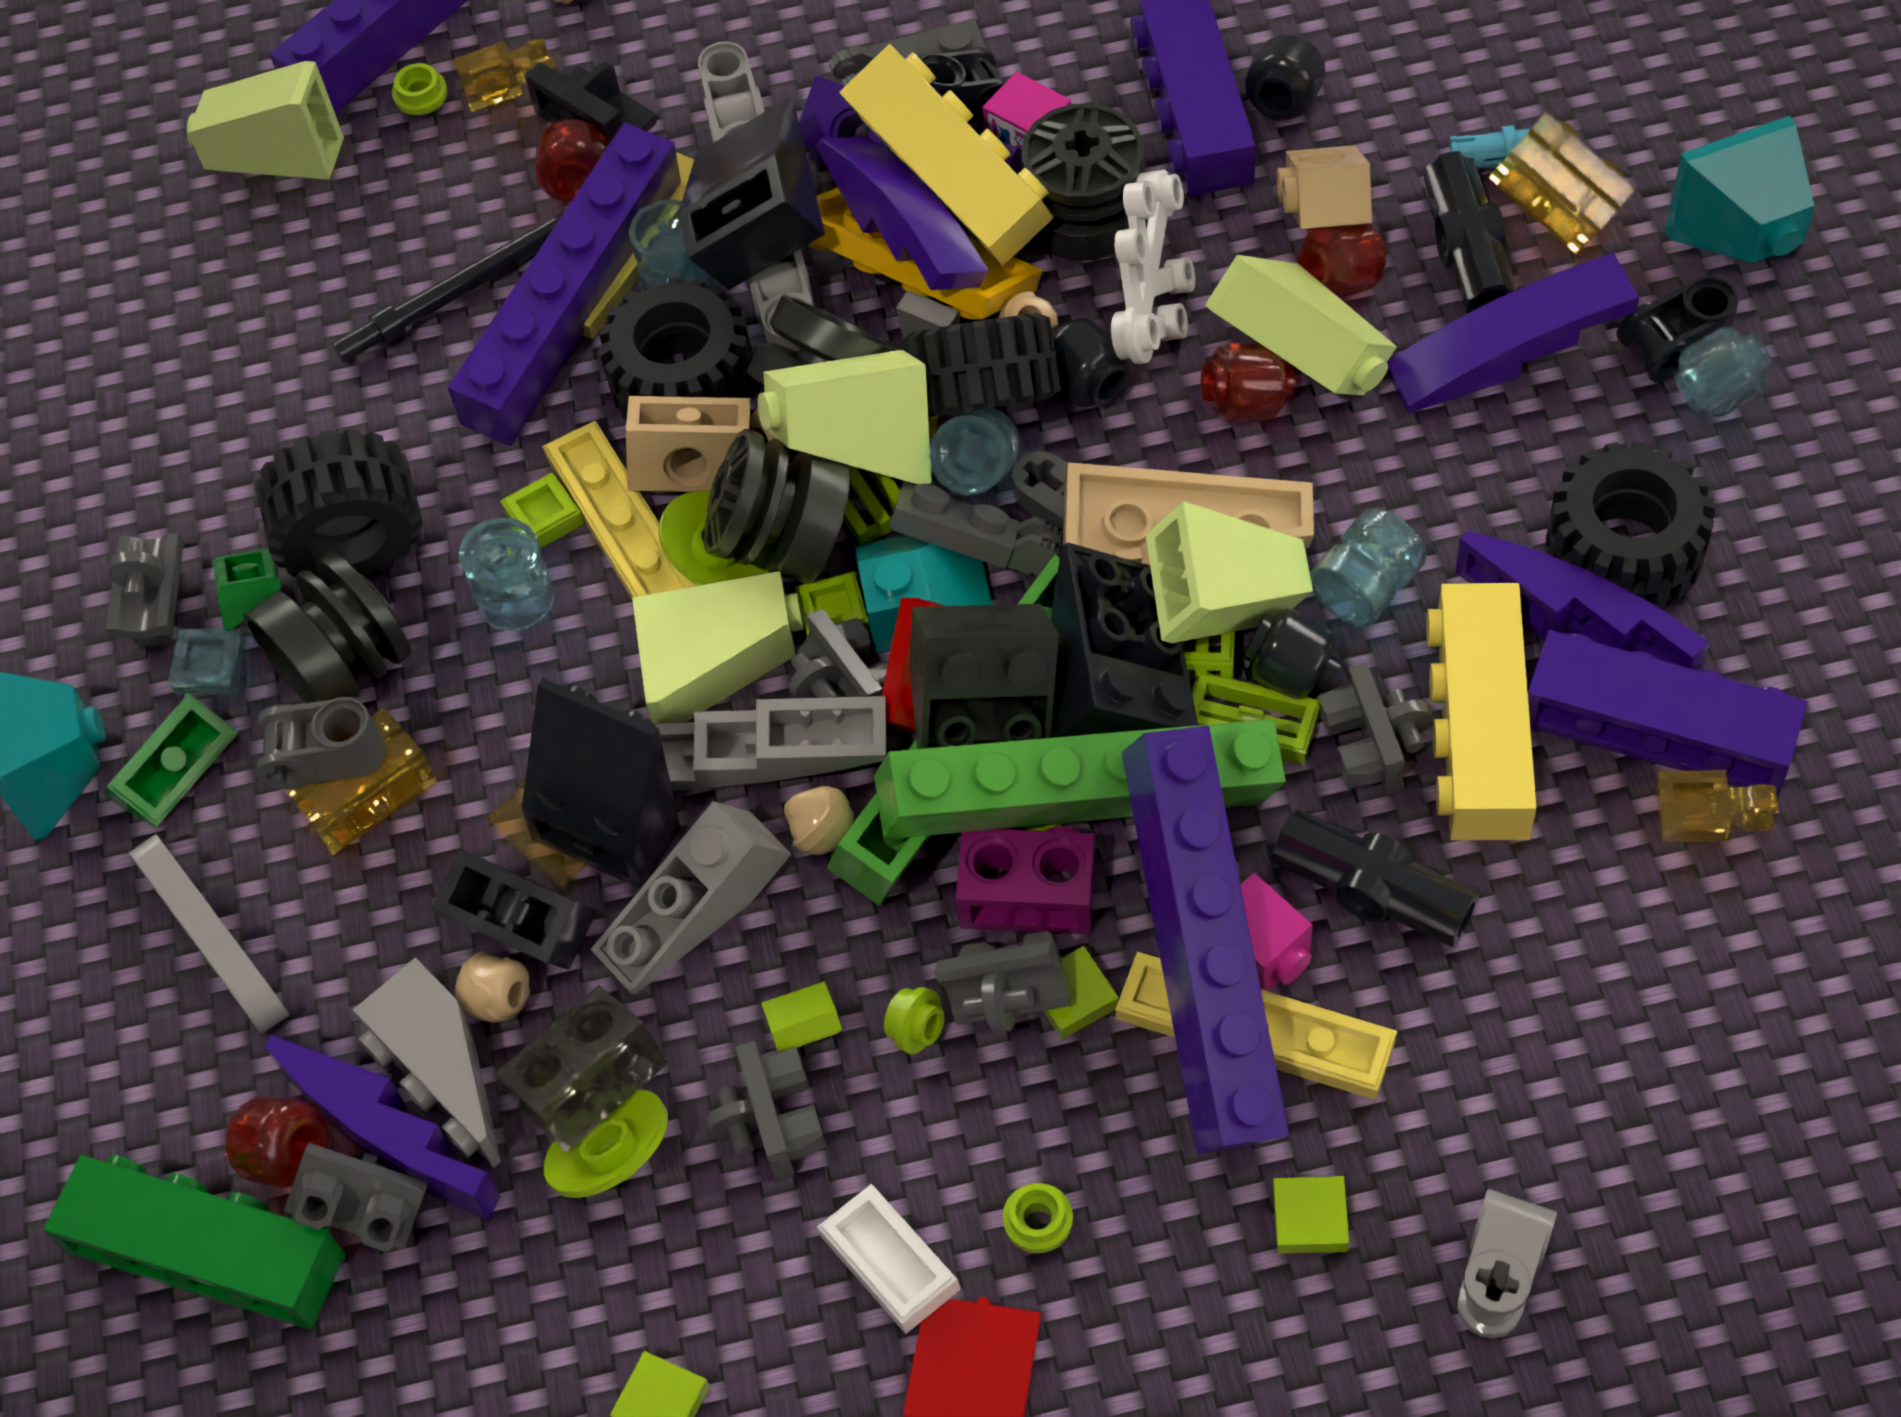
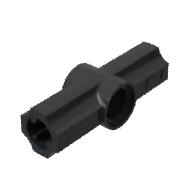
[1424,151,1517,313]
[1272,809,1479,947]

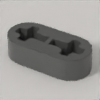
[1012,451,1068,535]

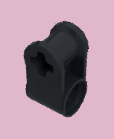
[920,47,1008,123]
[1616,276,1738,382]

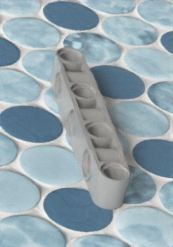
[698,41,814,351]

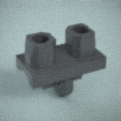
[106,533,184,646]
[789,609,888,698]
[1318,663,1434,796]
[934,931,1073,1033]
[705,1041,826,1182]
[284,1143,428,1252]

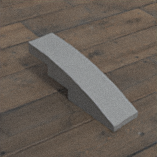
[654,696,886,790]

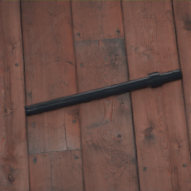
[331,211,565,363]

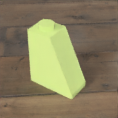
[187,61,344,180]
[1205,255,1397,396]
[758,350,932,485]
[1145,501,1313,643]
[632,571,804,723]

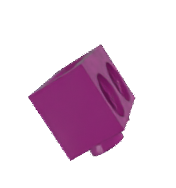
[956,827,1096,934]

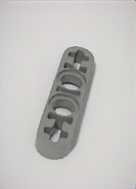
[129,834,289,1035]

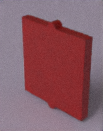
[903,1297,1041,1417]

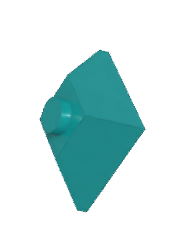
[1665,116,1815,263]
[854,535,992,653]
[0,672,105,841]

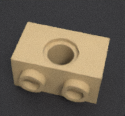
[1277,145,1372,229]
[626,396,750,494]

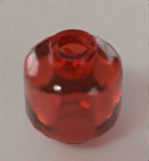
[535,119,608,203]
[1297,223,1386,299]
[1200,342,1295,422]
[225,1095,329,1188]

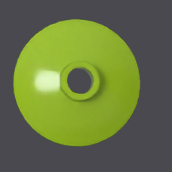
[658,491,769,586]
[543,1089,668,1198]

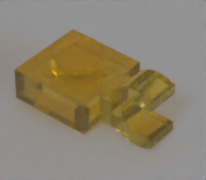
[453,38,557,112]
[1656,770,1778,842]

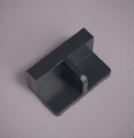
[524,61,657,155]

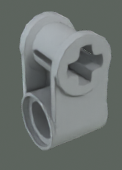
[1457,1189,1557,1339]

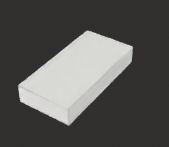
[817,1184,961,1334]

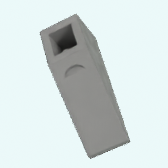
[591,801,791,994]
[353,957,501,1168]

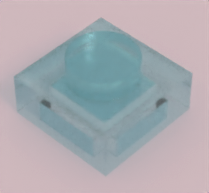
[168,629,246,695]

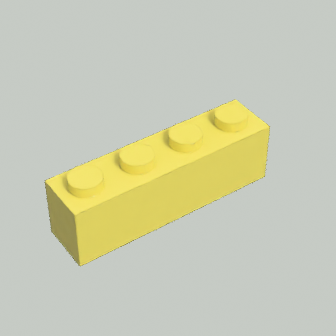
[839,44,1054,267]
[1426,583,1536,840]

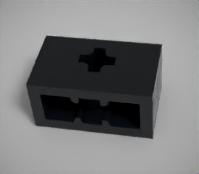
[431,849,597,970]

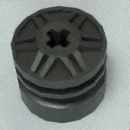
[1021,104,1144,261]
[704,428,850,584]
[243,551,411,704]

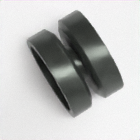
[746,295,900,384]

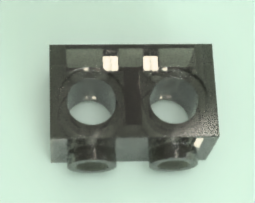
[495,985,668,1153]

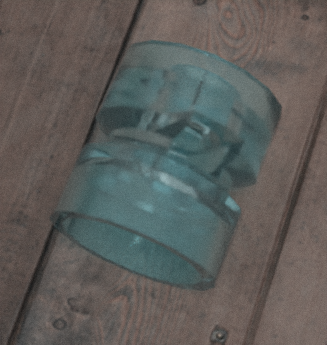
[629,199,715,291]
[929,408,1021,495]
[1310,508,1427,627]
[458,517,555,631]

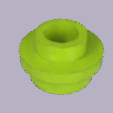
[392,63,448,115]
[884,987,945,1055]
[1003,1183,1073,1253]

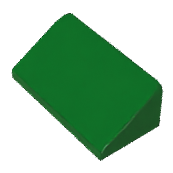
[212,548,281,633]
[103,693,238,828]

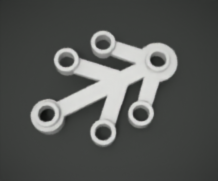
[1111,170,1196,364]

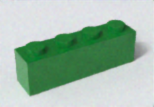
[43,1154,346,1331]

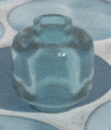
[1674,326,1772,417]

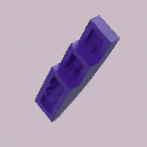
[816,137,989,290]
[1387,252,1639,413]
[1455,530,1709,669]
[264,1035,501,1221]

